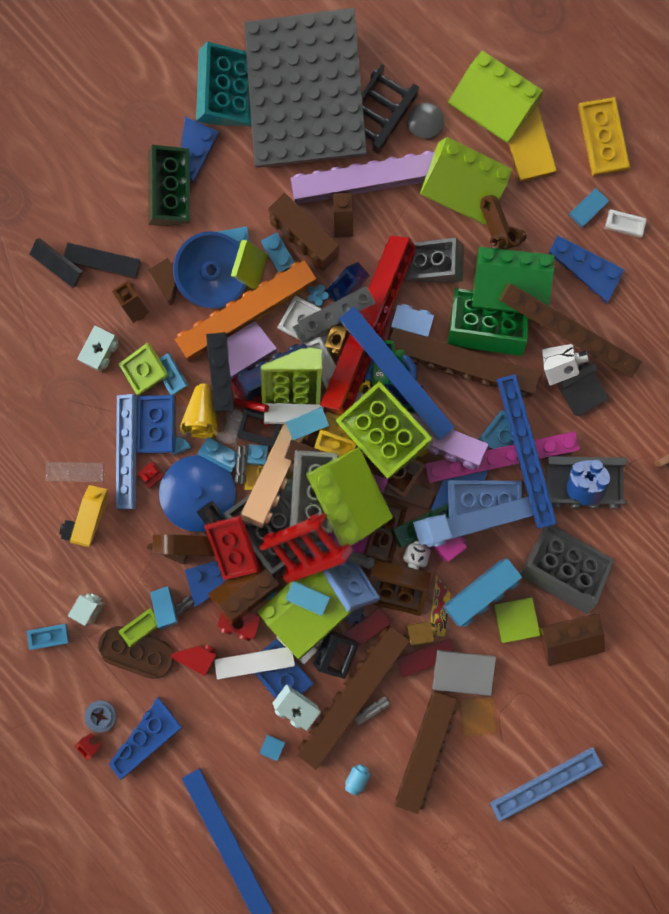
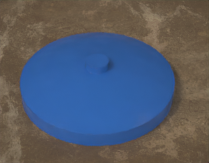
[173,231,246,308]
[159,455,236,532]

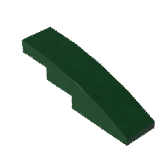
[391,502,449,547]

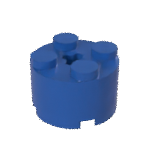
[566,460,610,506]

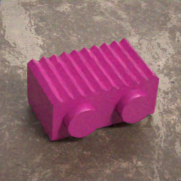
[434,536,467,562]

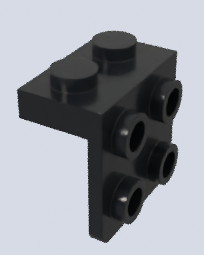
[557,363,608,416]

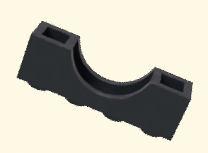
[206,332,235,414]

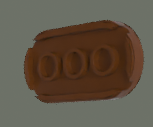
[98,626,174,679]

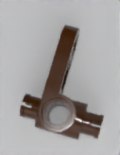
[480,195,527,250]

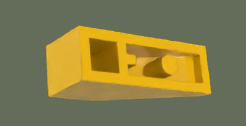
[70,485,108,547]

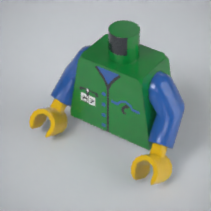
[359,340,417,393]

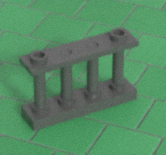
[292,286,375,344]

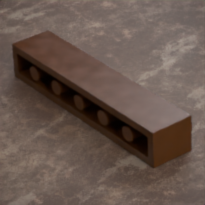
[395,690,458,814]

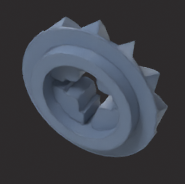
[84,700,116,732]

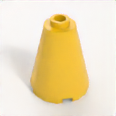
[180,383,219,439]

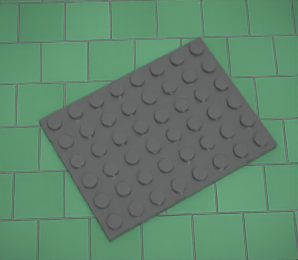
[244,8,367,168]

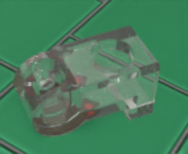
[216,408,243,446]

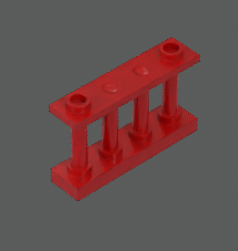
[260,513,353,583]

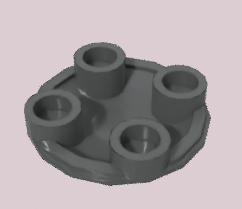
[407,103,444,140]

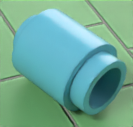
[345,764,371,796]

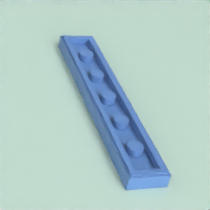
[116,394,137,510]
[447,497,534,540]
[490,747,603,822]

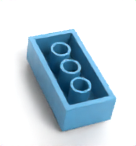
[442,558,522,627]

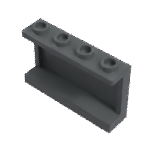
[545,456,626,509]

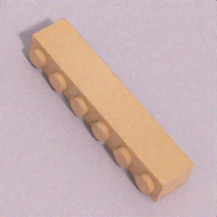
[241,424,310,528]

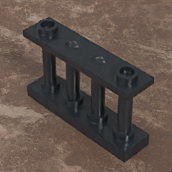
[362,64,419,155]

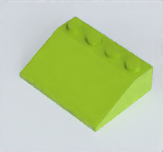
[448,51,543,144]
[420,137,512,225]
[261,348,322,404]
[336,381,434,479]
[306,447,393,546]
[257,571,354,660]

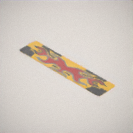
[430,575,450,637]

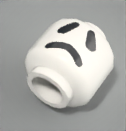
[403,541,431,570]

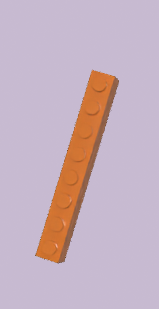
[175,260,317,361]

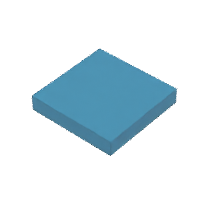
[478,410,514,450]

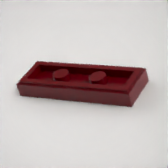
[337,607,391,657]
[396,638,455,677]

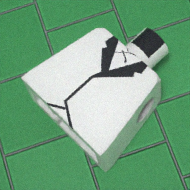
[542,344,589,385]

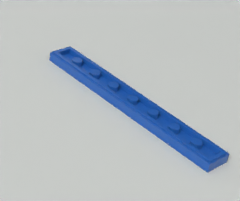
[339,306,454,440]
[496,374,557,529]
[182,768,273,914]

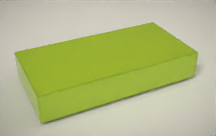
[118,608,158,648]

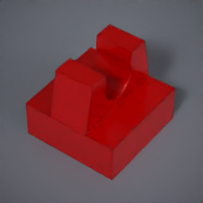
[137,462,164,489]
[74,733,102,761]

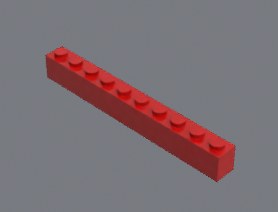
[320,235,417,416]

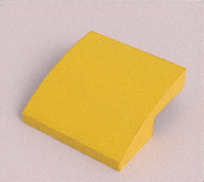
[314,412,356,457]

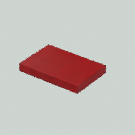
[204,515,261,580]

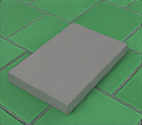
[432,650,496,696]

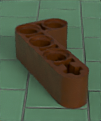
[152,534,215,557]

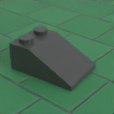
[404,238,464,283]

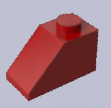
[171,644,218,676]

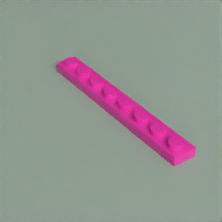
[425,431,579,483]

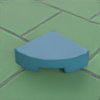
[173,436,192,455]

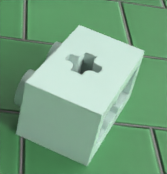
[77,326,119,372]
[68,593,105,626]
[273,684,321,731]

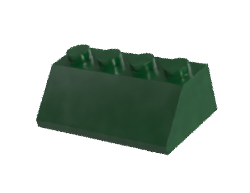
[148,145,190,227]

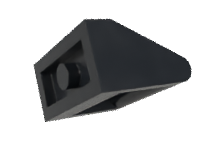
[237,408,281,448]
[313,630,360,679]

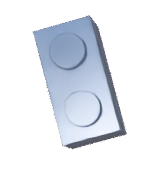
[390,304,434,338]
[413,515,452,547]

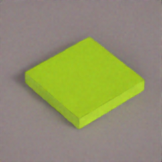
[231,240,268,290]
[119,343,169,396]
[494,597,540,643]

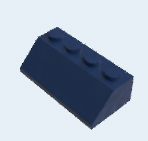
[236,343,308,401]

